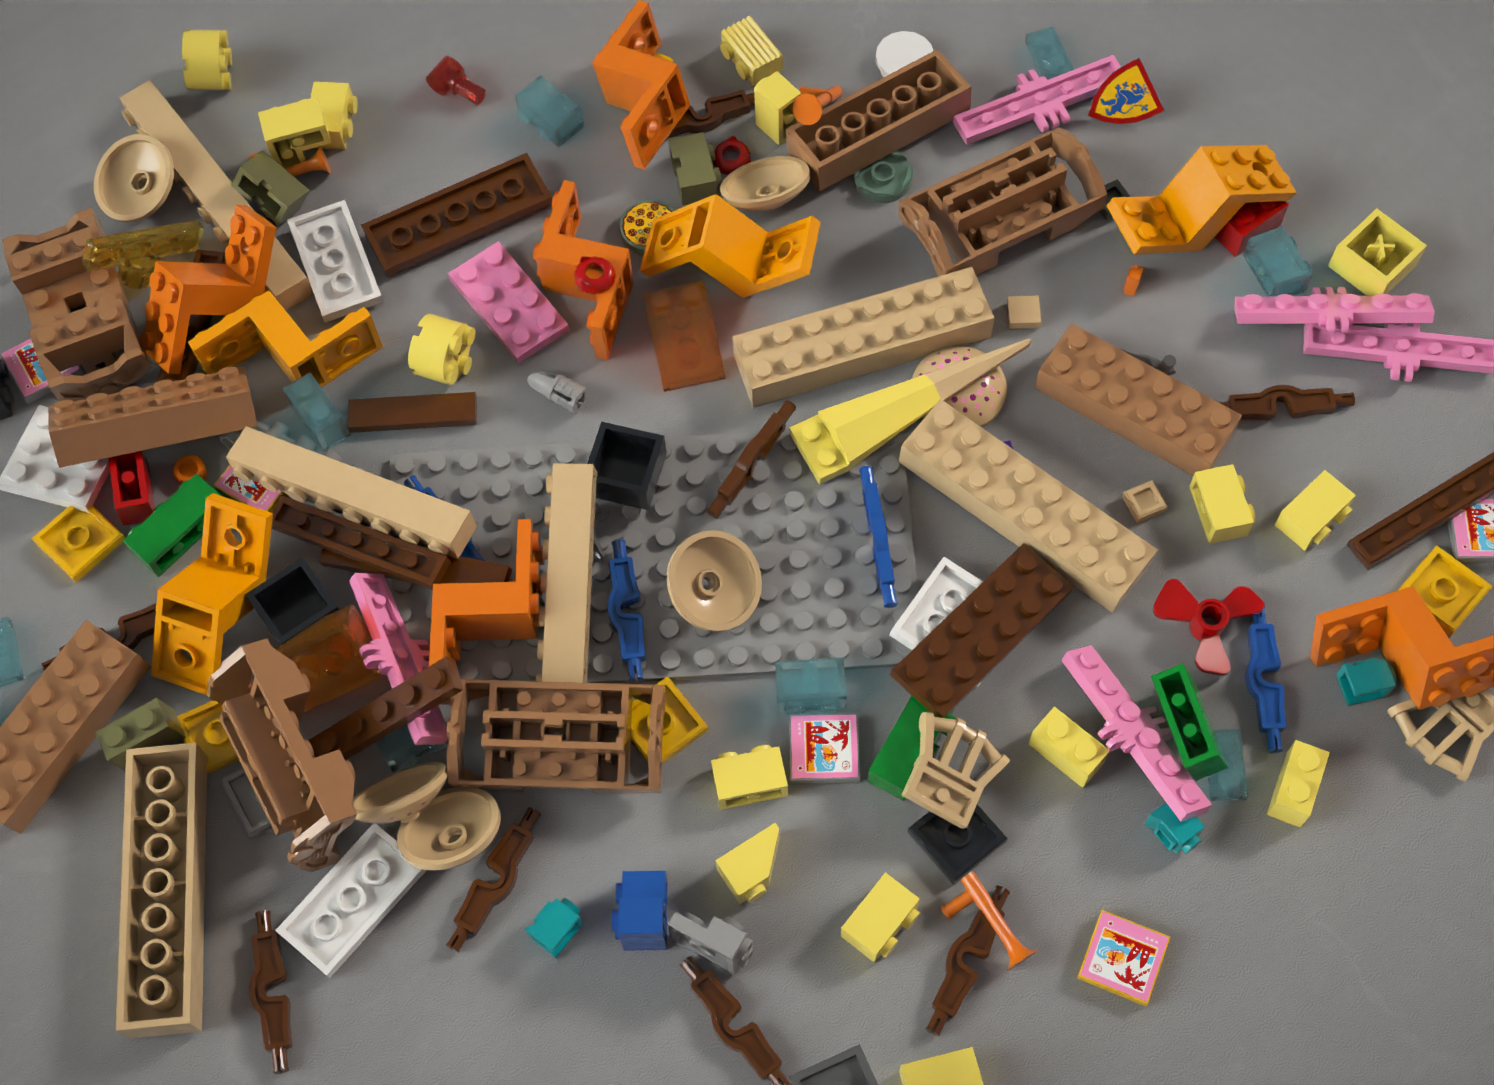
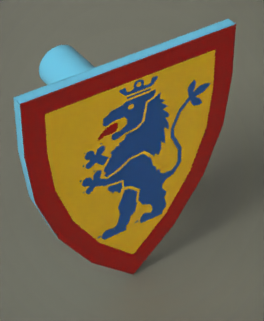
[1088,57,1165,124]

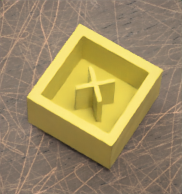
[1328,208,1427,296]

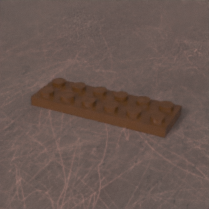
[361,153,552,277]
[890,543,1074,718]

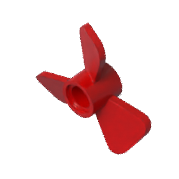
[1153,579,1265,676]

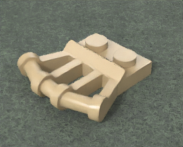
[1387,689,1494,782]
[902,712,1010,829]

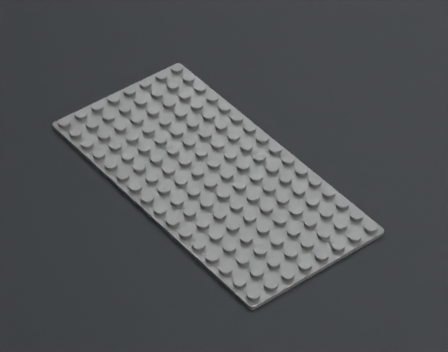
[384,430,918,692]

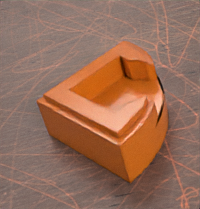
[1123,265,1145,297]

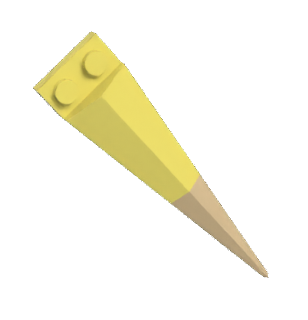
[789,339,1032,485]

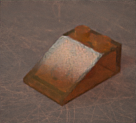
[642,280,726,392]
[276,604,382,712]

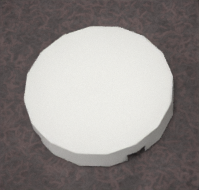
[875,31,933,77]

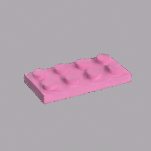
[448,241,570,364]

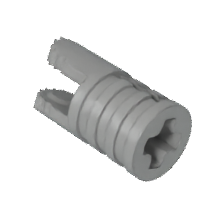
[527,370,589,414]

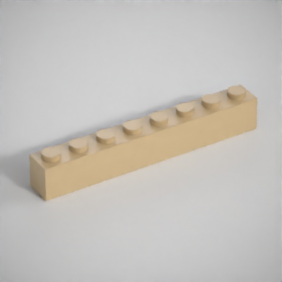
[226,426,477,559]
[536,463,597,738]

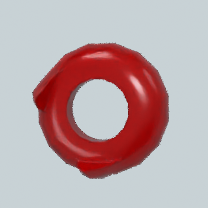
[713,136,751,175]
[574,256,616,294]

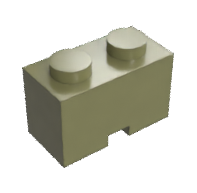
[668,132,722,205]
[231,151,310,226]
[96,698,186,771]

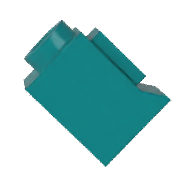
[1336,657,1396,707]
[1144,802,1205,854]
[524,897,583,959]

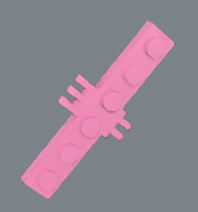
[953,55,1121,145]
[1234,287,1435,333]
[1303,323,1494,382]
[349,573,448,745]
[1061,645,1212,822]

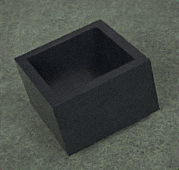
[587,421,667,510]
[245,557,346,659]

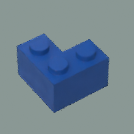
[612,871,668,951]

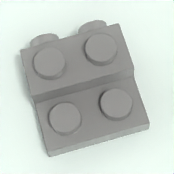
[667,912,754,975]

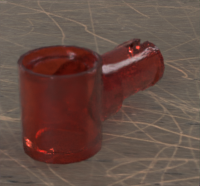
[426,56,486,106]

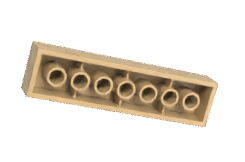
[732,267,994,407]
[899,399,1158,613]
[116,742,208,1039]

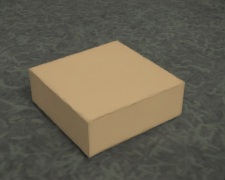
[1007,295,1041,329]
[1122,480,1168,524]

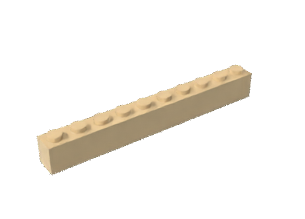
[119,80,314,311]

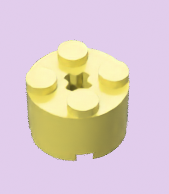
[182,30,232,90]
[408,313,476,385]

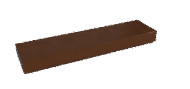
[348,392,477,433]

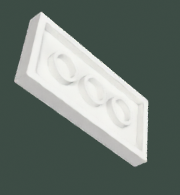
[287,200,384,323]
[275,823,427,978]

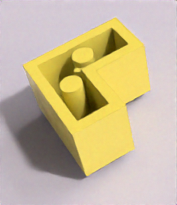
[258,97,331,168]

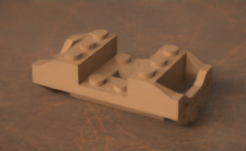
[898,127,1107,276]
[2,207,150,401]
[207,638,357,872]
[447,679,666,794]

